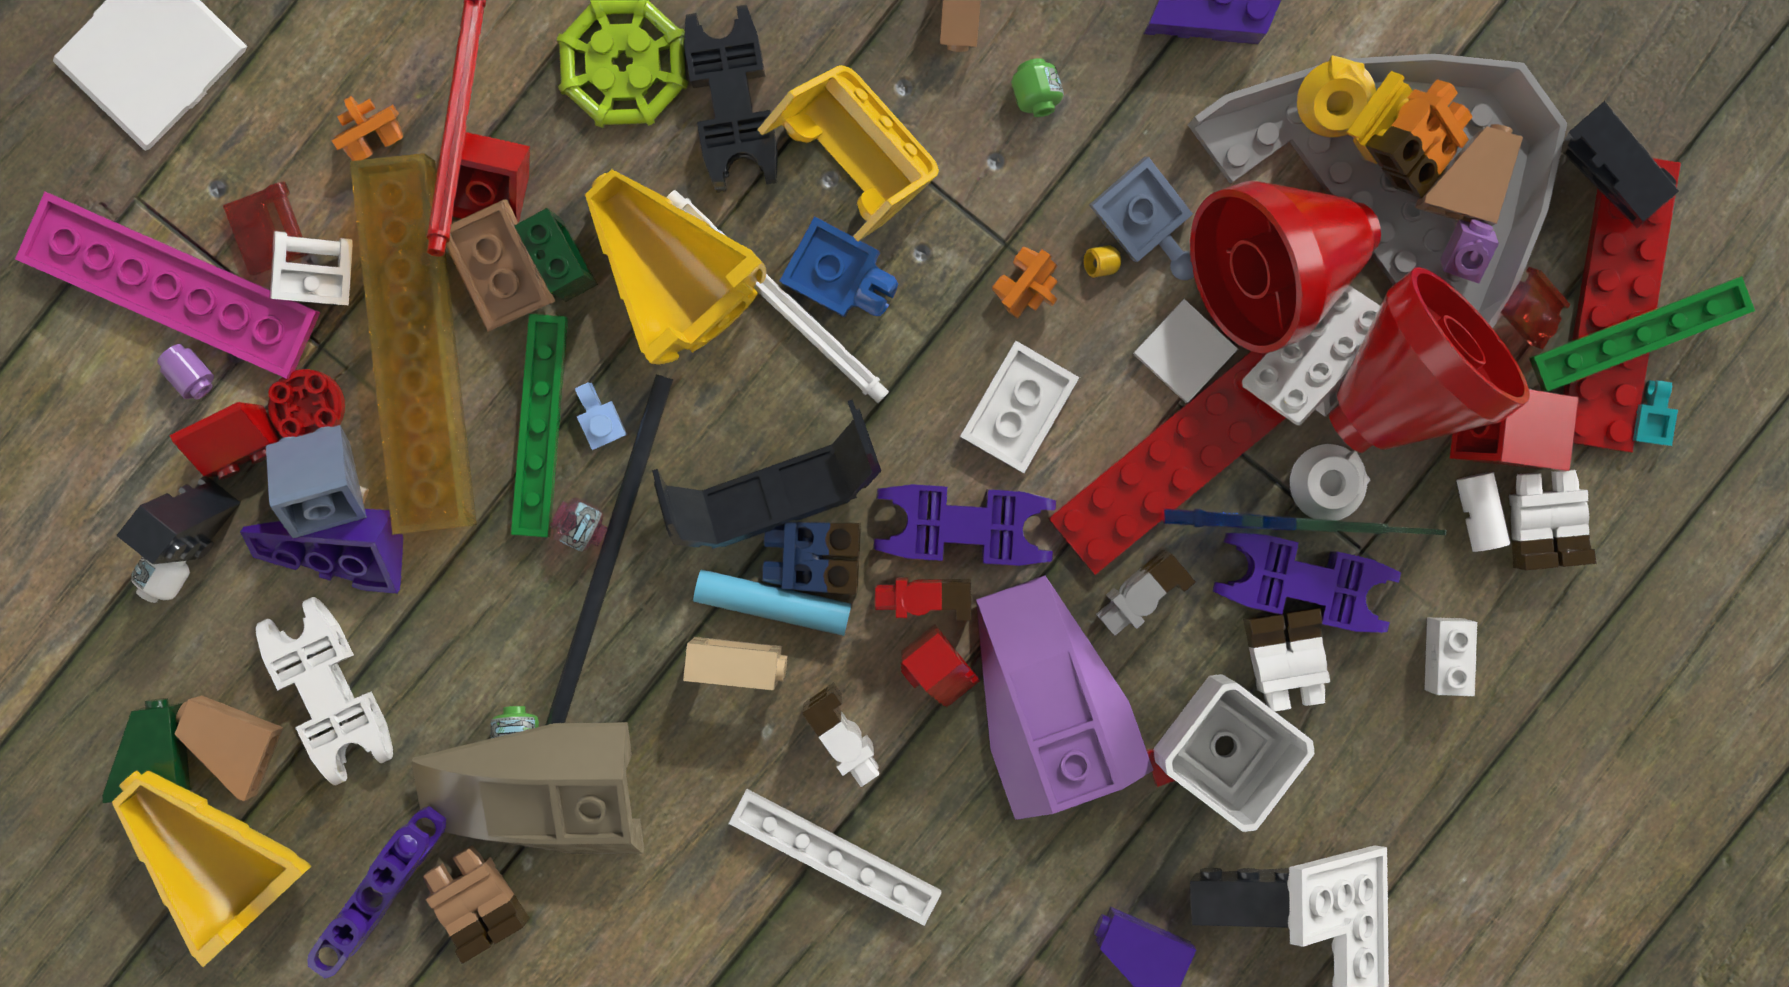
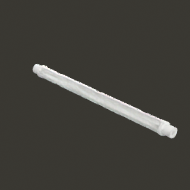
[666,190,889,403]

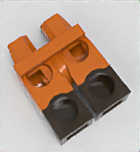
[1365,79,1473,198]

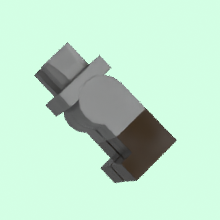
[1096,550,1196,635]

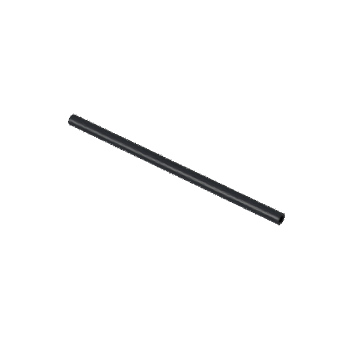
[545,374,673,725]

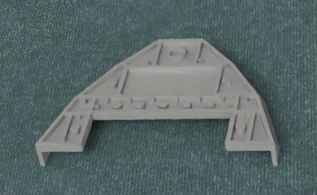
[1188,54,1567,329]

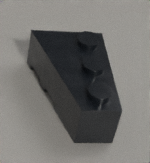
[1561,101,1679,228]
[116,477,241,564]
[1190,868,1290,928]

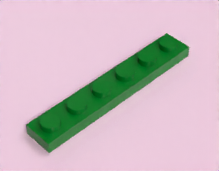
[1529,276,1755,392]
[511,314,568,537]

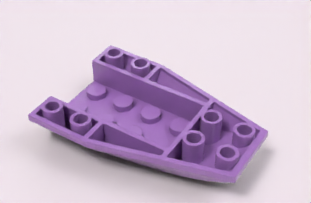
[976,575,1153,820]

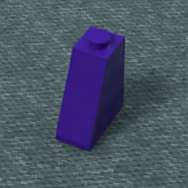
[1094,906,1196,987]

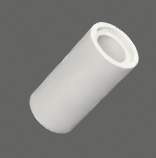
[1456,472,1510,552]

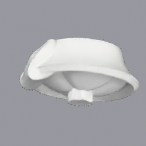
[1290,444,1371,521]

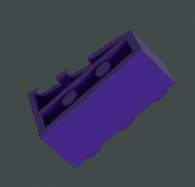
[1143,0,1281,44]

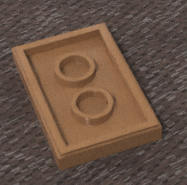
[446,199,555,332]

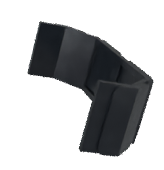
[652,399,882,549]

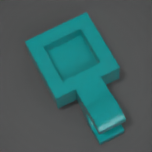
[1633,380,1678,446]

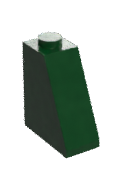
[102,698,191,803]

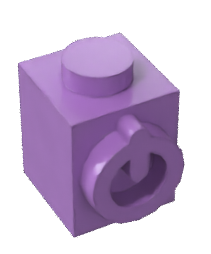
[1440,219,1499,284]

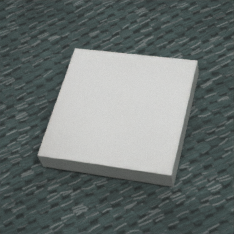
[1133,299,1238,403]

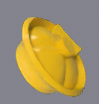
[1297,55,1376,137]

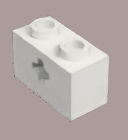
[1425,617,1477,696]

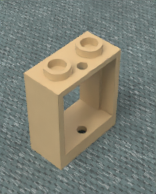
[683,637,788,690]

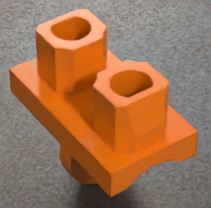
[331,96,403,164]
[992,247,1058,319]

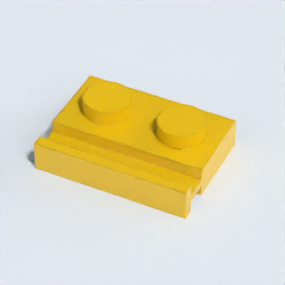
[1347,71,1412,164]

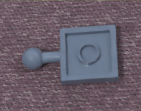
[1089,157,1194,280]

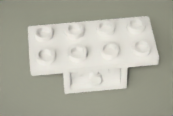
[1242,285,1380,425]

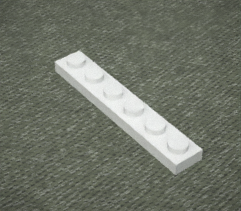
[729,789,941,926]

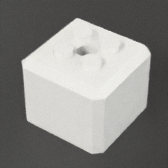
[1153,674,1315,832]

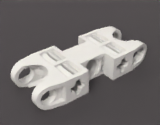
[256,597,393,785]

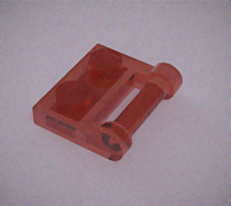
[223,182,310,276]

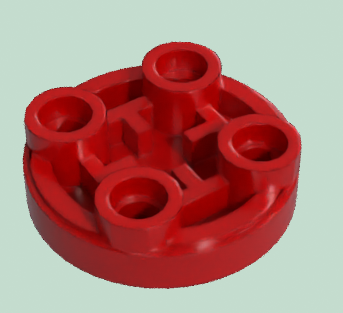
[268,369,345,438]

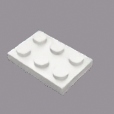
[960,341,1079,473]

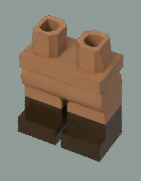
[423,845,530,964]

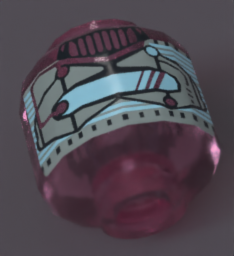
[549,498,607,552]

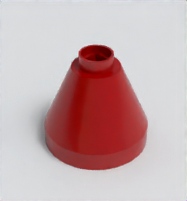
[1190,181,1381,353]
[1329,267,1530,453]

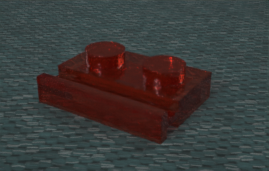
[1501,267,1571,350]

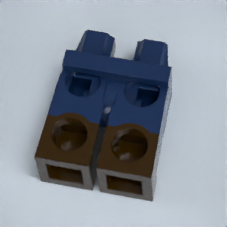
[763,522,861,595]

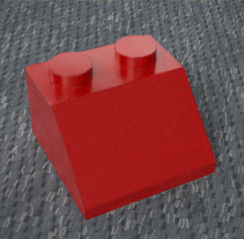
[452,132,530,223]
[169,402,280,480]

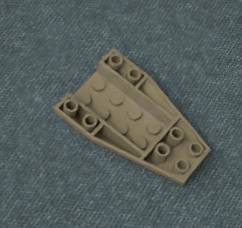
[411,722,645,854]

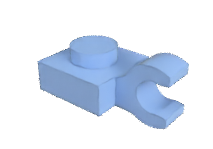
[575,382,627,450]

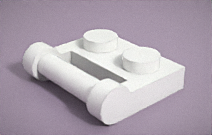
[270,231,353,306]

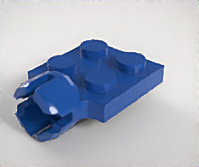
[779,216,898,317]

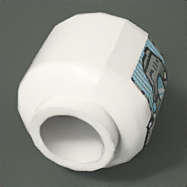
[131,557,190,603]

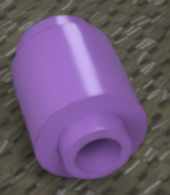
[157,344,214,399]

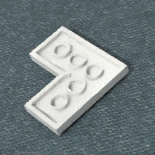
[1287,845,1389,987]

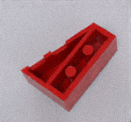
[900,624,980,708]

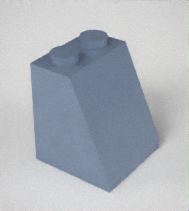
[266,425,367,538]

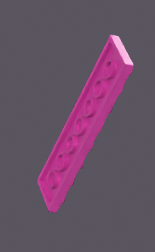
[15,191,320,379]

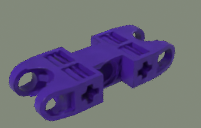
[873,484,1057,566]
[1212,533,1401,632]

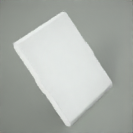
[53,0,247,151]

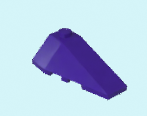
[240,509,404,594]

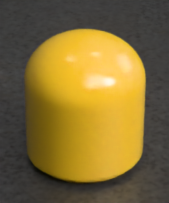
[1084,245,1121,278]

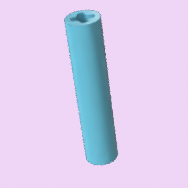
[693,569,851,636]

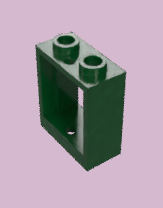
[514,207,598,302]

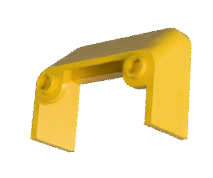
[758,65,939,242]

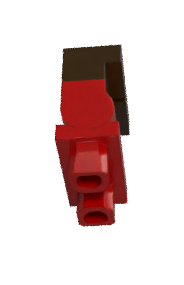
[875,577,971,621]

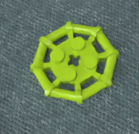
[556,0,689,128]

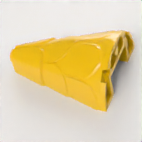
[585,169,766,364]
[112,771,311,967]

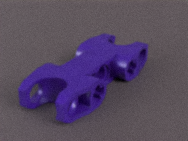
[307,806,446,979]

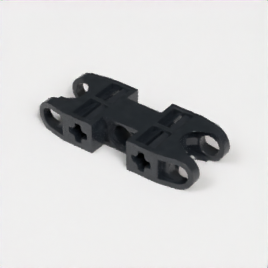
[684,5,778,193]

